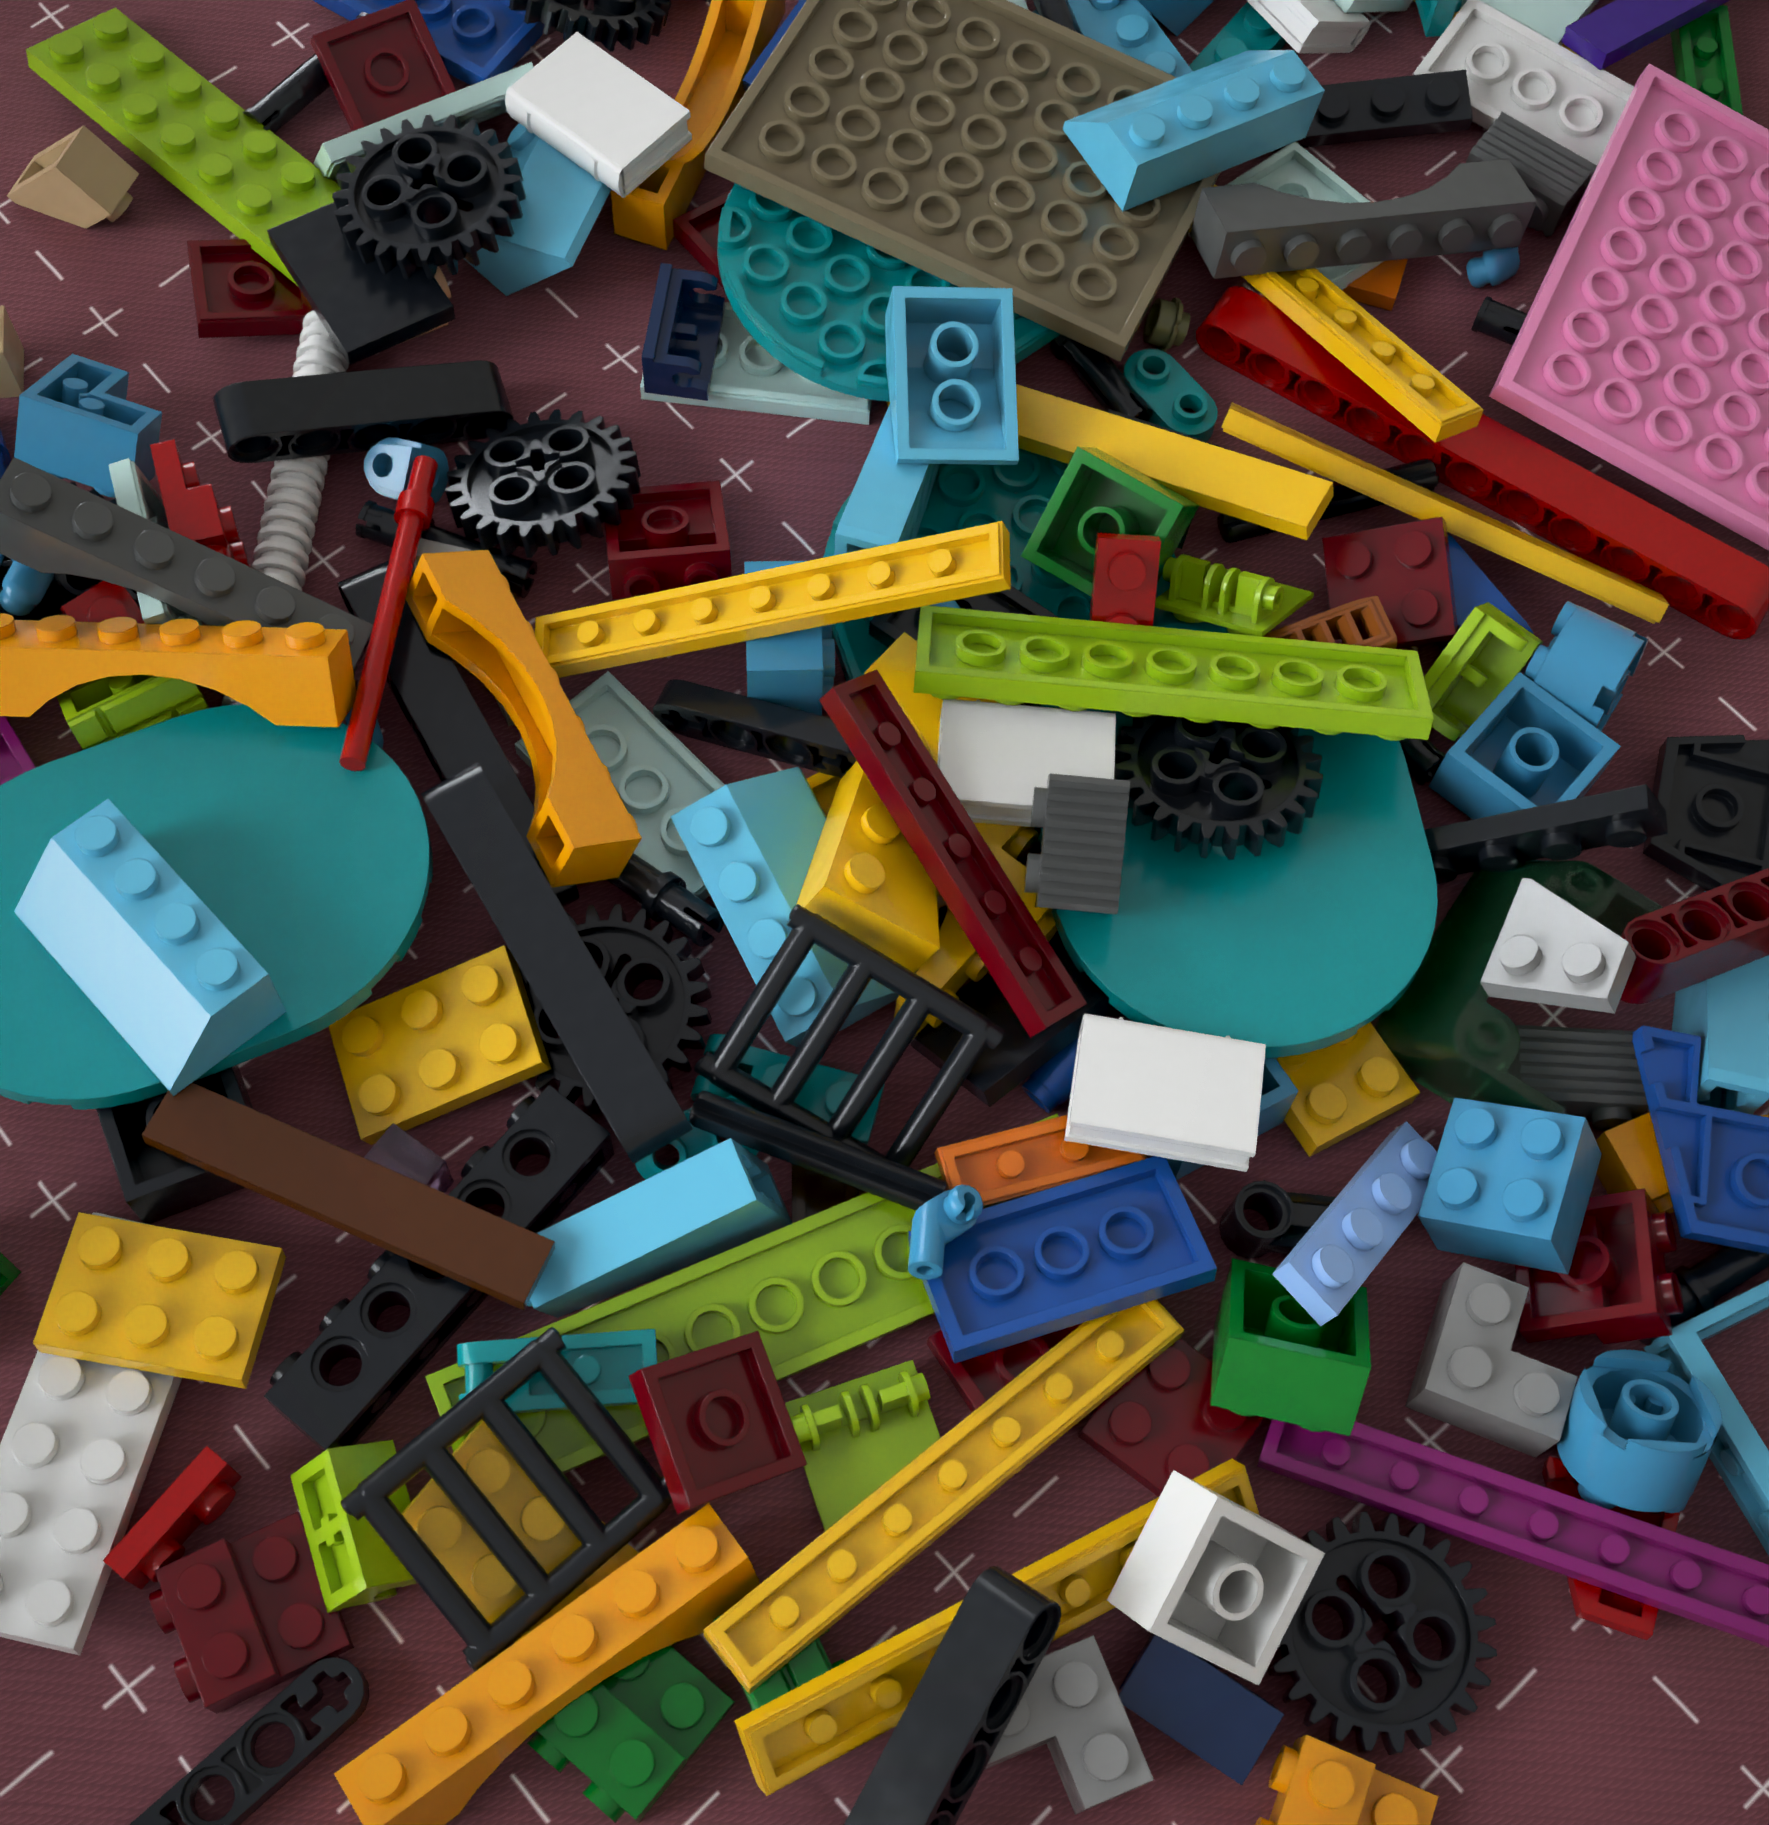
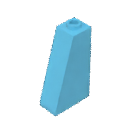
[835,404,940,555]
[1672,891,1769,1114]
[527,1138,792,1318]

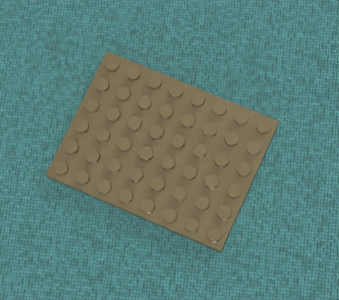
[704,0,1221,361]

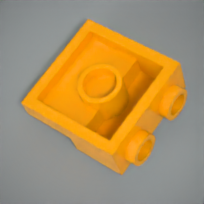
[1255,1734,1439,1825]

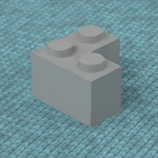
[1405,1262,1578,1458]
[984,1635,1154,1815]

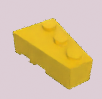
[796,761,940,973]

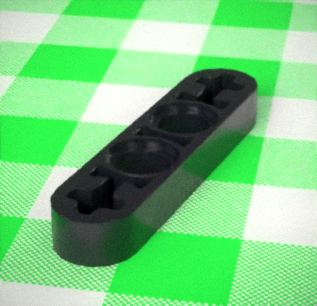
[653,679,857,778]
[129,1657,369,1825]

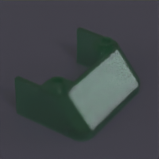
[1374,860,1663,1114]

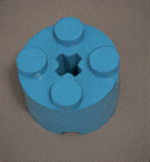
[1524,601,1648,732]
[1557,1349,1722,1513]

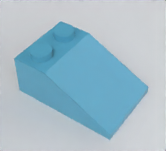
[885,286,1019,465]

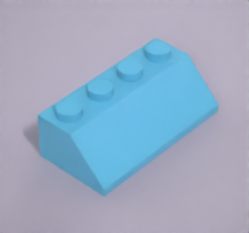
[1063,50,1325,212]
[463,123,611,296]
[670,767,899,1047]
[14,799,286,1096]

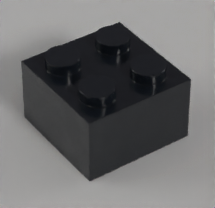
[96,1065,253,1224]

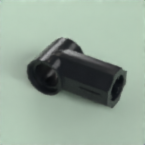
[1219,1180,1336,1259]

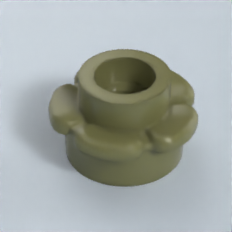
[1143,297,1190,352]

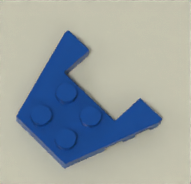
[1632,1025,1769,1254]

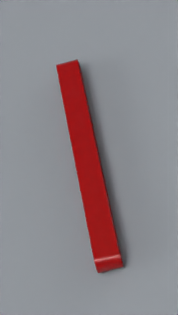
[1196,286,1769,640]

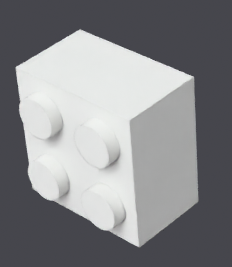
[1107,1470,1325,1686]

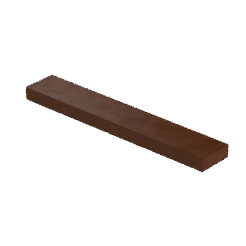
[142,1083,555,1310]

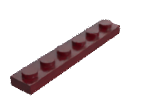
[819,670,1087,1038]

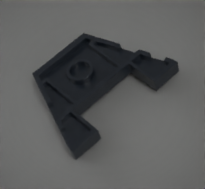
[1643,735,1769,891]

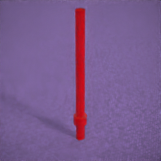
[339,455,438,771]

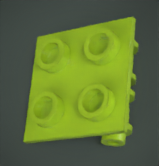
[1155,554,1314,636]
[785,1360,941,1531]

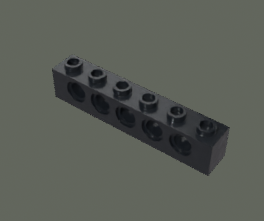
[264,1085,614,1451]

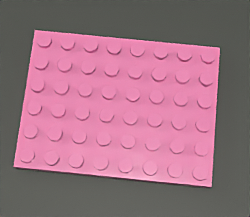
[1489,63,1769,551]

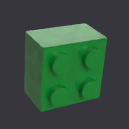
[1021,446,1199,596]
[1210,1258,1371,1436]

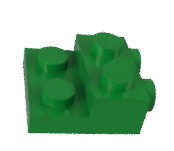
[527,1645,735,1823]

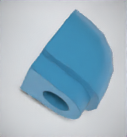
[364,438,449,503]

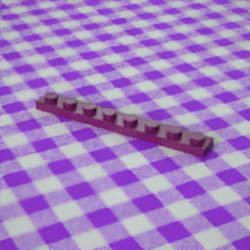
[1257,1419,1769,1647]

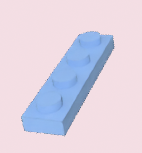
[1272,1121,1437,1327]

